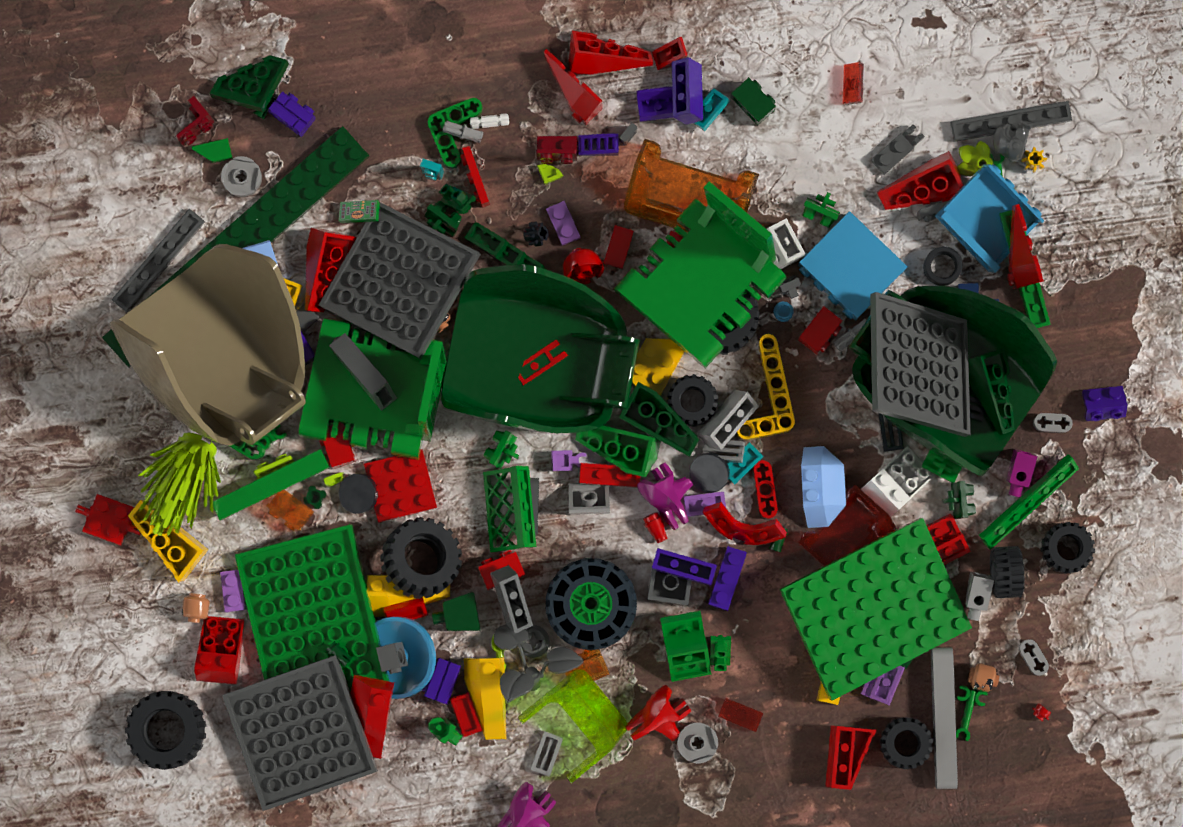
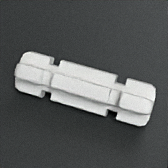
[470,114,509,129]

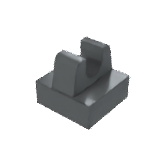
[778,275,801,299]

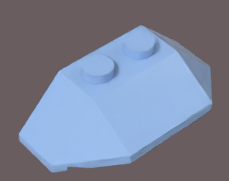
[801,446,846,528]

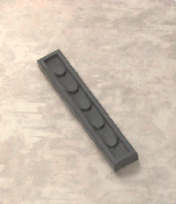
[950,101,1072,142]
[112,208,205,313]

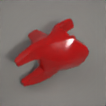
[625,685,691,741]

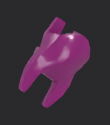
[637,462,693,530]
[497,782,556,827]

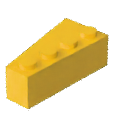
[128,499,209,583]

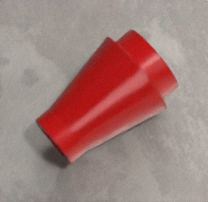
[643,512,668,543]

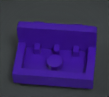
[636,86,673,122]
[1082,386,1128,421]

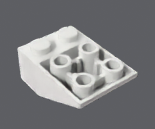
[767,218,805,269]
[861,446,935,519]

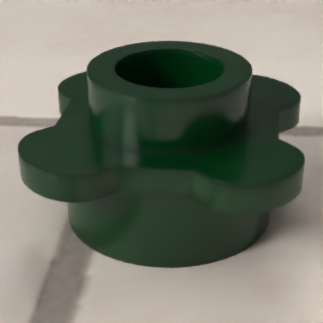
[303,486,327,509]

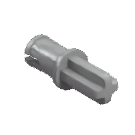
[443,121,483,144]
[834,319,867,351]

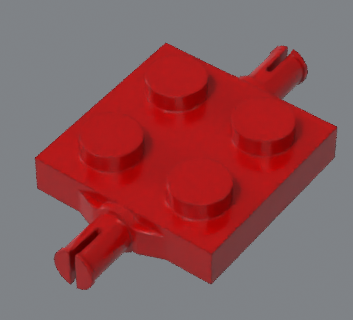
[75,494,141,546]

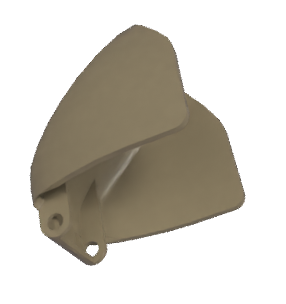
[110,244,306,446]

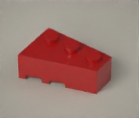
[825,725,876,790]

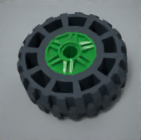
[545,558,637,650]

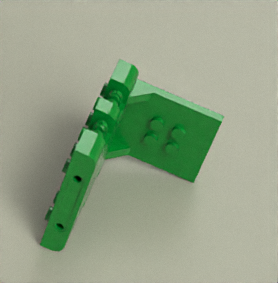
[614,181,786,369]
[299,318,447,460]

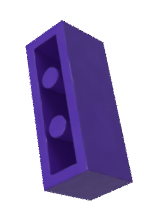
[672,57,703,125]
[708,546,747,611]
[652,548,717,586]

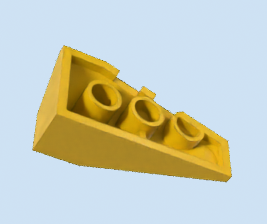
[367,575,450,617]
[464,657,506,740]

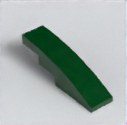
[464,221,544,269]

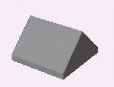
[569,483,610,515]

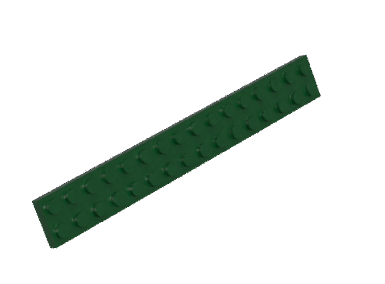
[102,126,370,368]

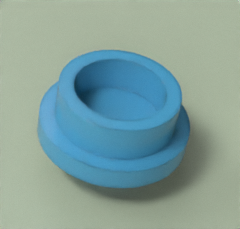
[773,301,794,322]

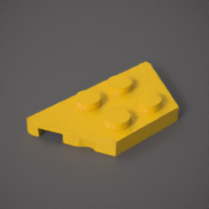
[632,338,685,396]

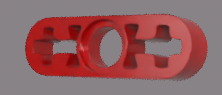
[753,460,778,519]

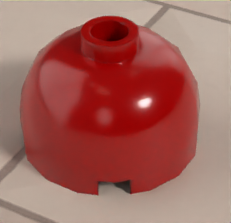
[563,248,604,285]

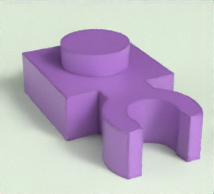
[551,450,586,471]

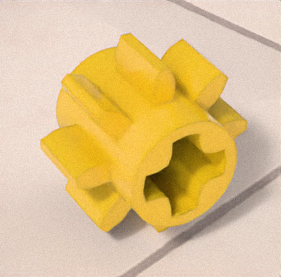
[1021,147,1047,173]

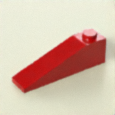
[569,30,653,75]
[544,49,603,125]
[877,151,964,210]
[1007,204,1044,289]
[305,227,356,313]
[351,675,395,759]

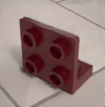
[175,96,215,146]
[536,136,577,164]

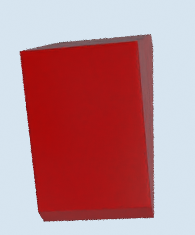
[652,37,688,70]

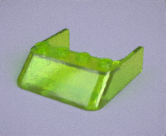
[518,669,627,783]

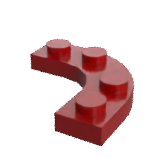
[703,502,787,545]

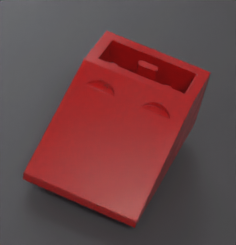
[194,616,245,685]

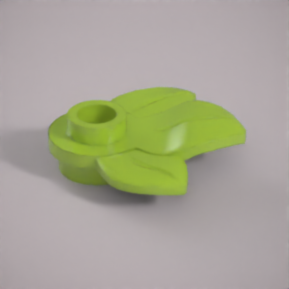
[957,141,993,177]

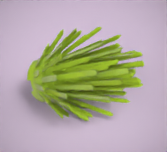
[138,433,221,536]

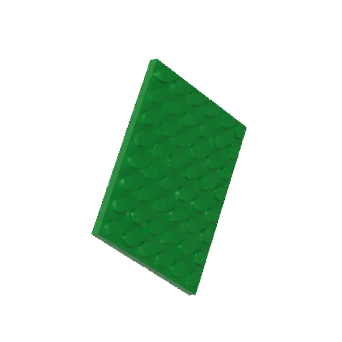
[780,518,972,701]
[235,525,389,693]

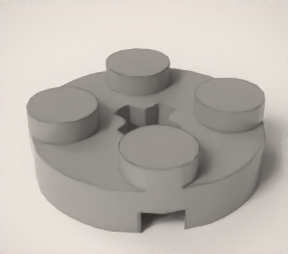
[221,156,262,197]
[677,722,718,764]

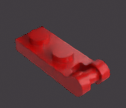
[518,340,568,386]

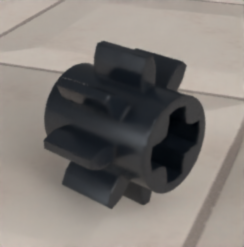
[523,221,548,247]

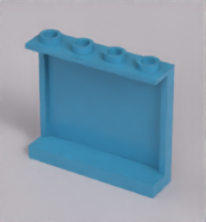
[935,164,1044,273]
[798,211,908,321]

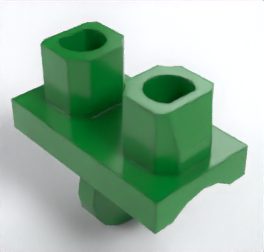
[803,192,840,228]
[483,430,519,469]
[921,450,962,484]
[710,635,731,671]
[428,717,462,746]

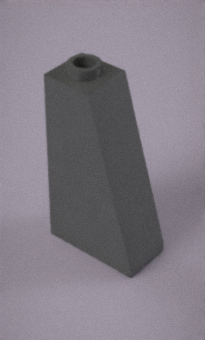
[329,333,397,411]

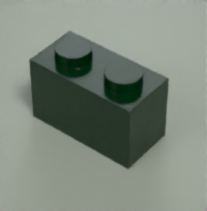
[730,77,776,126]

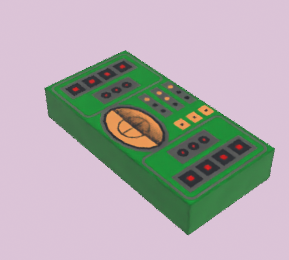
[339,200,380,223]

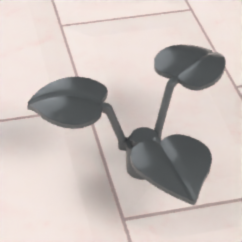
[494,624,584,703]

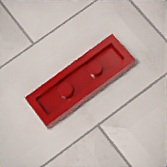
[460,146,490,208]
[579,463,640,488]

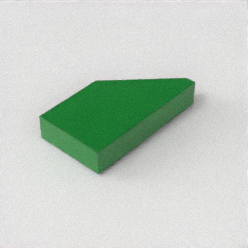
[192,138,233,163]

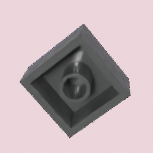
[647,559,692,606]

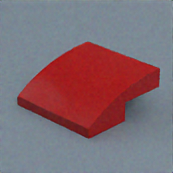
[926,513,971,565]

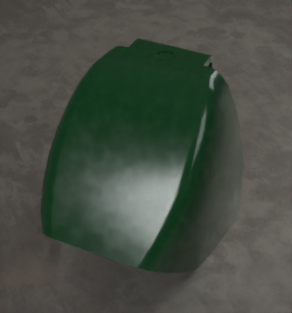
[441,264,640,434]
[849,286,1057,476]

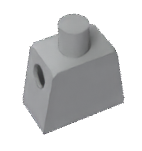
[965,571,994,621]

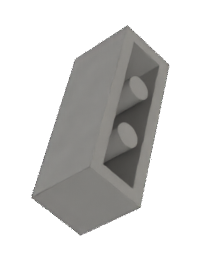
[697,390,759,450]

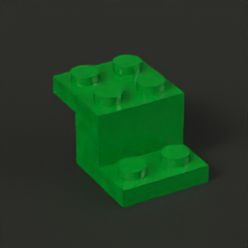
[660,611,712,682]

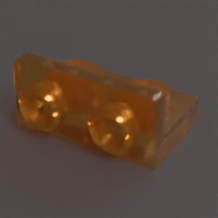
[266,490,314,532]
[565,649,610,690]

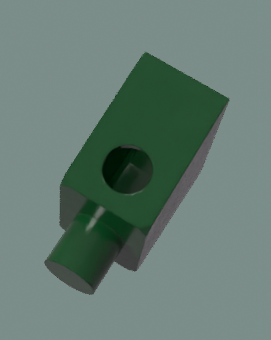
[432,592,481,631]

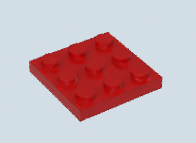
[364,449,437,523]

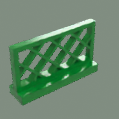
[483,466,537,553]

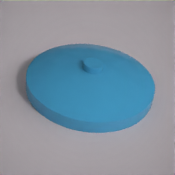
[376,617,436,699]

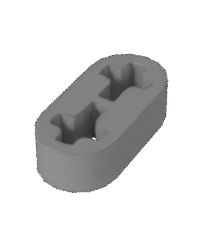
[1033,413,1073,433]
[1019,640,1049,676]

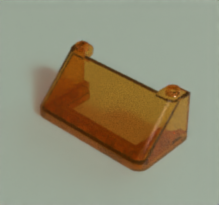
[624,139,759,232]

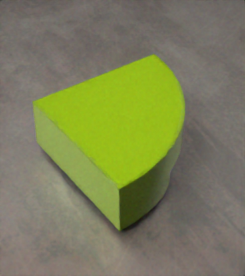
[537,164,563,185]
[323,472,346,487]

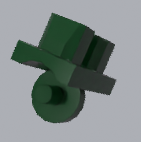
[439,184,476,214]
[424,201,462,238]
[942,481,976,519]

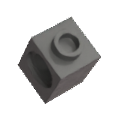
[376,642,408,674]

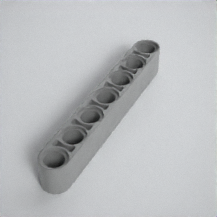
[931,647,958,789]

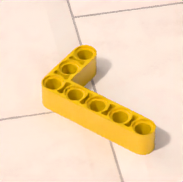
[736,334,795,441]

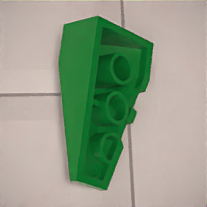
[575,426,661,477]

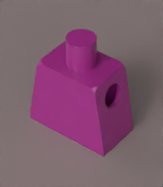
[1006,449,1038,497]

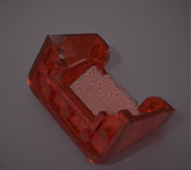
[798,485,896,567]

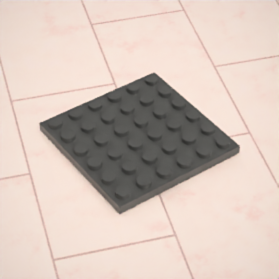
[319,202,481,359]
[870,292,970,437]
[222,655,378,811]

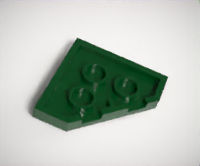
[209,55,289,112]

